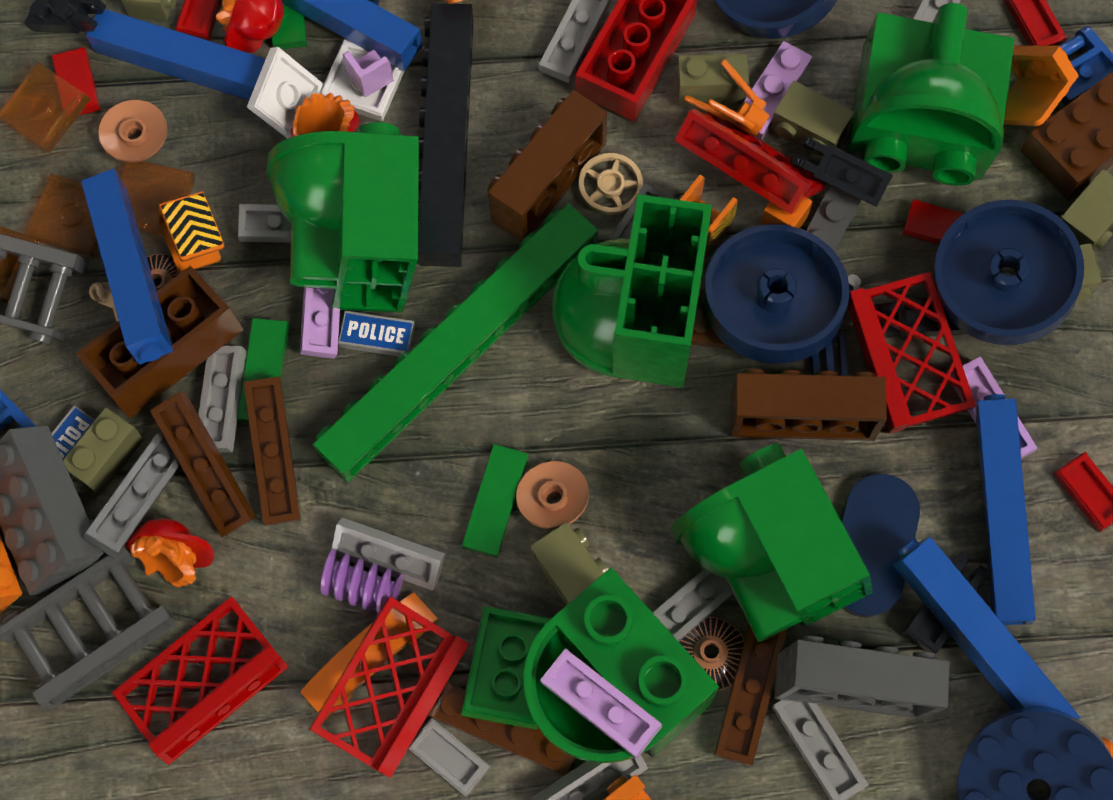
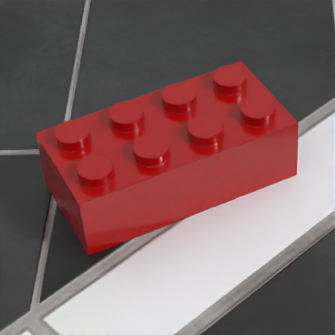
[575,0,697,122]

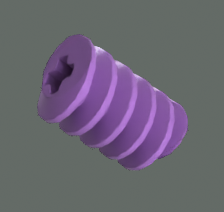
[321,549,404,614]

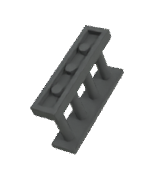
[0,234,89,344]
[0,546,178,711]

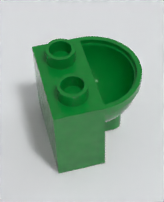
[846,3,1015,186]
[267,122,419,313]
[552,194,712,388]
[670,443,873,642]
[524,567,719,763]

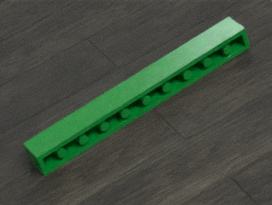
[313,203,599,483]

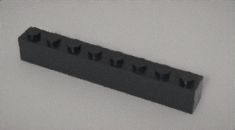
[418,3,474,267]

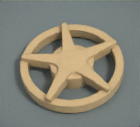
[578,153,643,215]

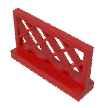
[674,109,826,214]
[847,272,976,434]
[112,596,289,765]
[309,596,469,778]

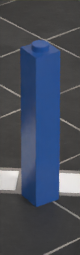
[282,0,422,71]
[86,9,266,100]
[81,168,174,365]
[976,394,1036,626]
[892,537,1081,719]

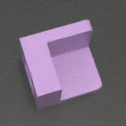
[343,50,394,98]

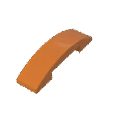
[300,592,439,720]

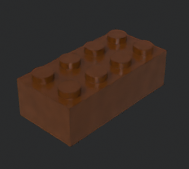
[1021,72,1113,200]
[487,90,607,242]
[76,265,243,419]
[731,369,887,441]

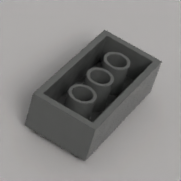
[0,425,104,595]
[774,636,950,719]

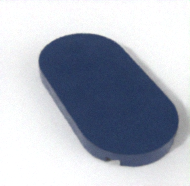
[841,474,920,618]

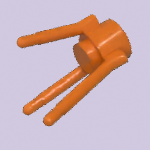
[684,59,770,137]

